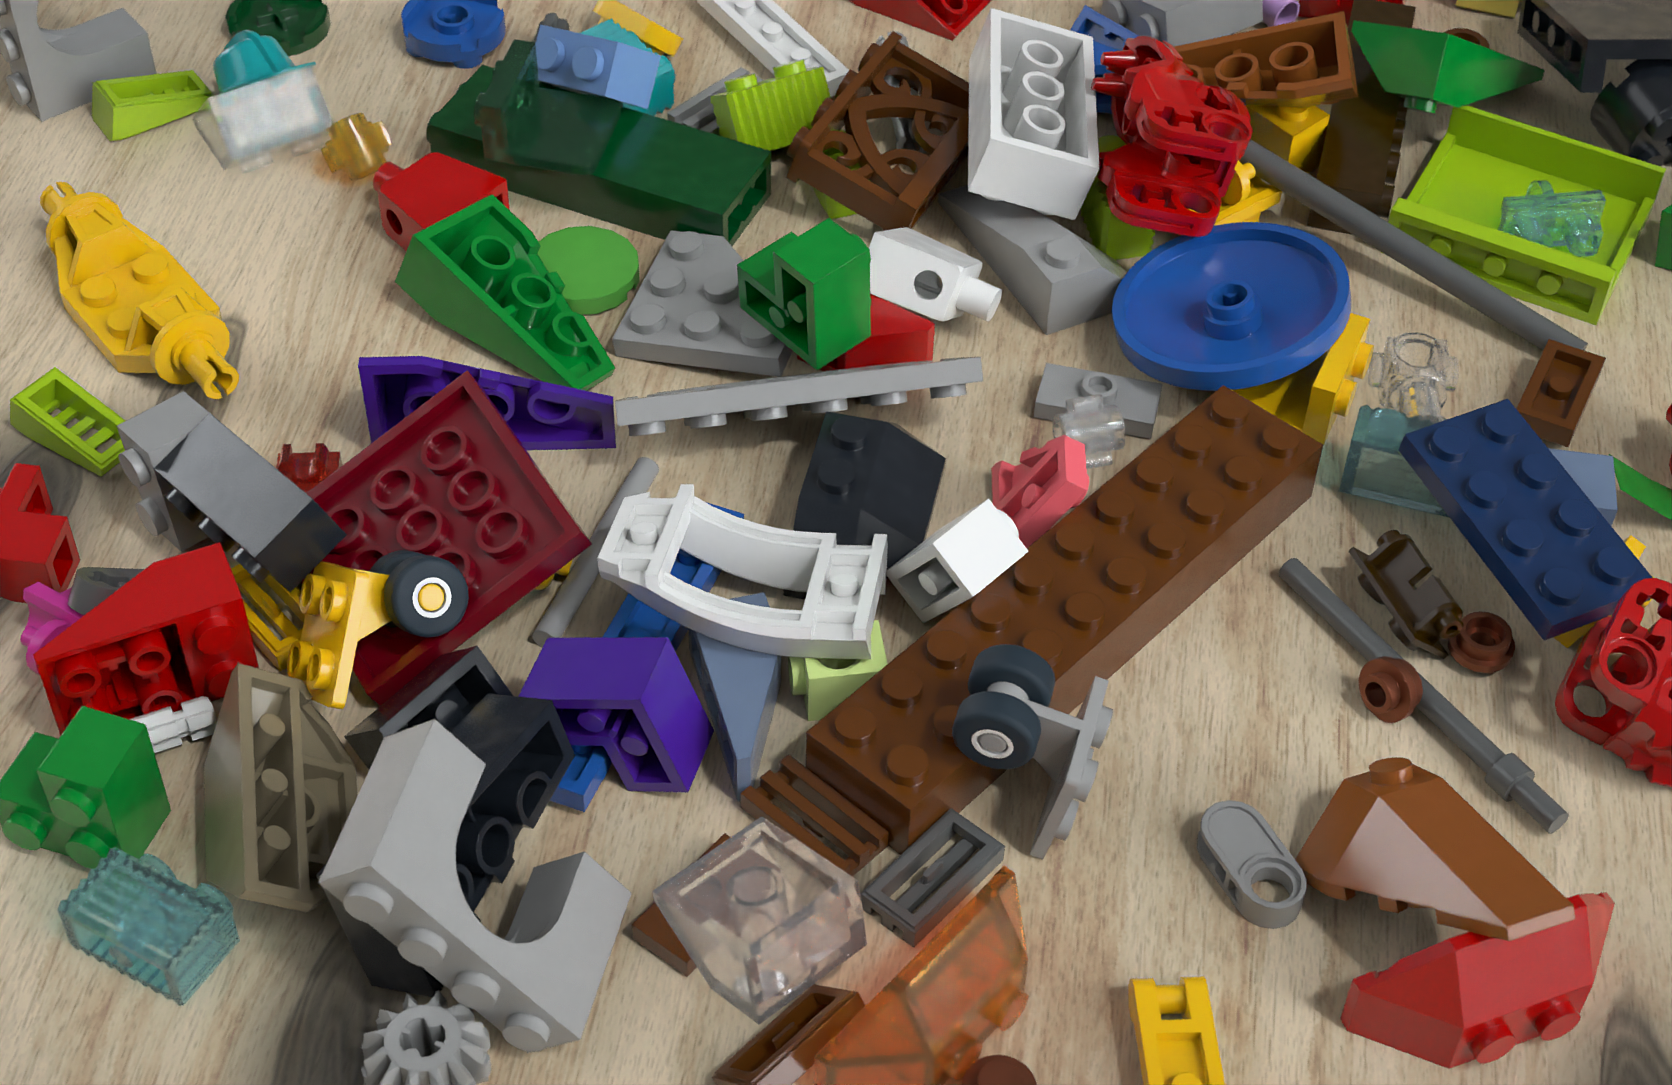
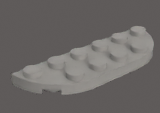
[615,357,983,436]

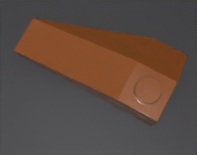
[1174,11,1358,108]
[1295,757,1575,941]

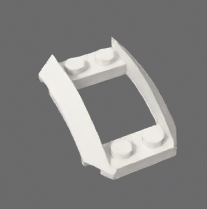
[597,484,888,659]

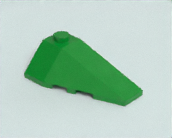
[1351,20,1545,114]
[395,194,615,391]

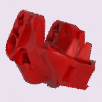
[1091,36,1253,237]
[1555,578,1672,787]

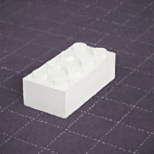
[968,8,1099,220]

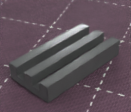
[860,808,1005,947]

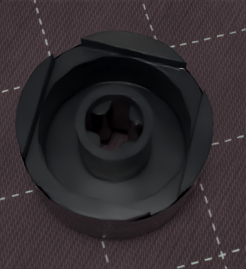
[1590,59,1672,167]

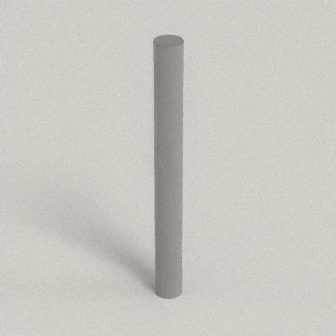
[532,457,659,647]

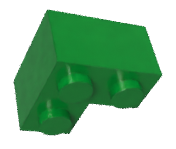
[737,218,872,370]
[0,706,171,875]

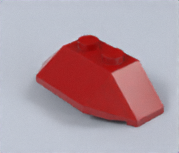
[1340,892,1615,1069]

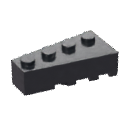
[316,693,575,997]

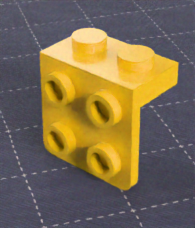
[1232,313,1374,445]

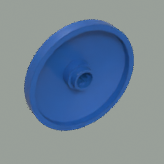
[1112,222,1351,391]

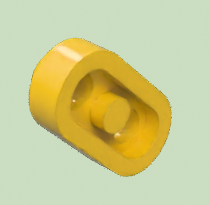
[593,0,683,57]

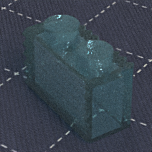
[1339,404,1450,518]
[58,847,240,1006]

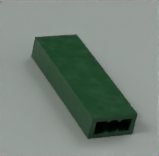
[426,65,771,246]

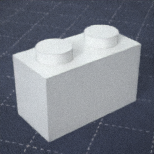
[886,498,1028,623]

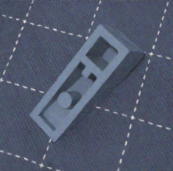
[688,592,781,801]

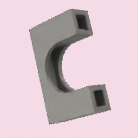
[0,0,156,121]
[318,719,631,1053]

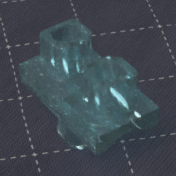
[1498,180,1606,257]

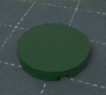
[225,0,331,56]

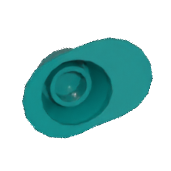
[213,30,316,108]

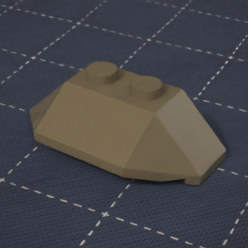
[204,663,358,913]

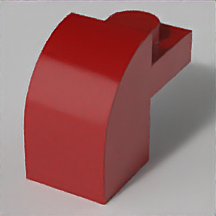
[0,463,80,603]

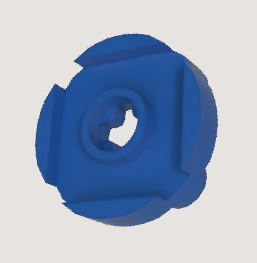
[401,0,506,69]

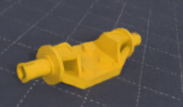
[40,182,239,399]

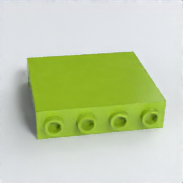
[1381,105,1666,325]

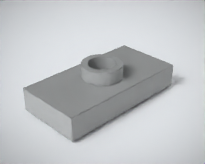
[1034,363,1162,439]

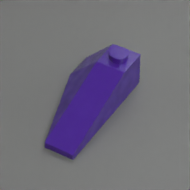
[358,356,616,451]

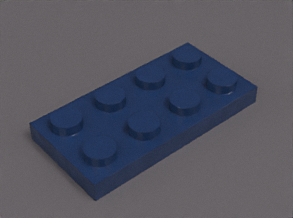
[1398,399,1653,641]

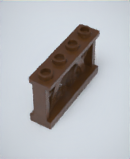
[786,31,969,231]

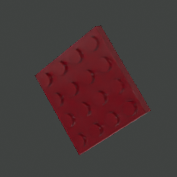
[301,370,592,706]

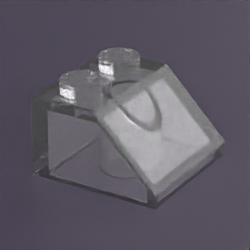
[192,65,335,173]
[652,816,867,1025]

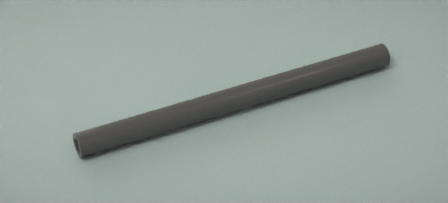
[1239,140,1588,351]

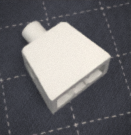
[869,227,1002,322]

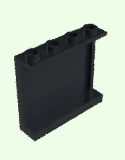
[1517,0,1672,93]

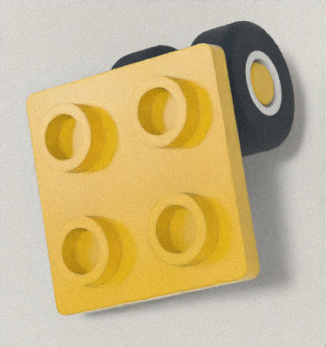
[287,550,469,709]

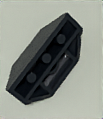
[783,411,946,600]

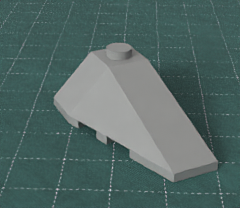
[938,185,1127,335]

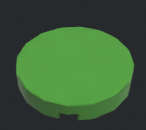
[537,226,640,315]

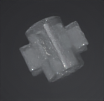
[1053,394,1125,469]

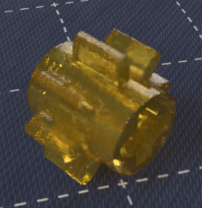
[321,113,393,181]

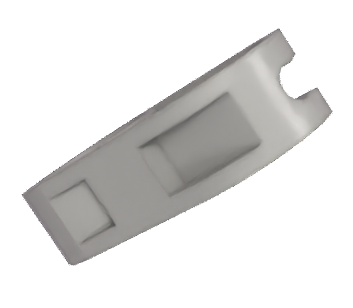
[1197,800,1307,929]

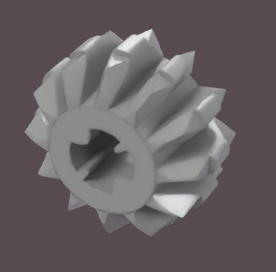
[361,990,491,1085]

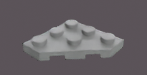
[612,231,793,377]

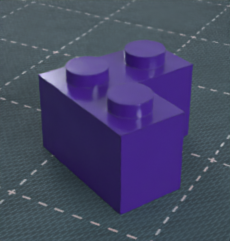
[518,637,714,793]

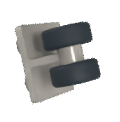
[952,644,1113,859]

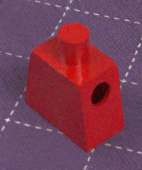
[373,152,510,251]

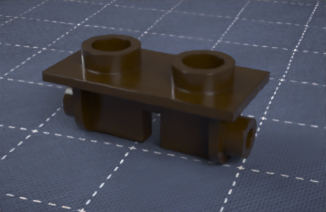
[1349,530,1464,659]

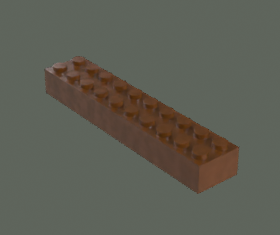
[806,385,1323,855]

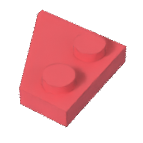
[991,435,1089,548]

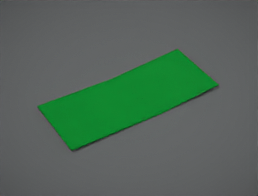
[1609,454,1672,520]

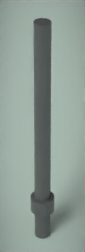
[1279,558,1569,834]

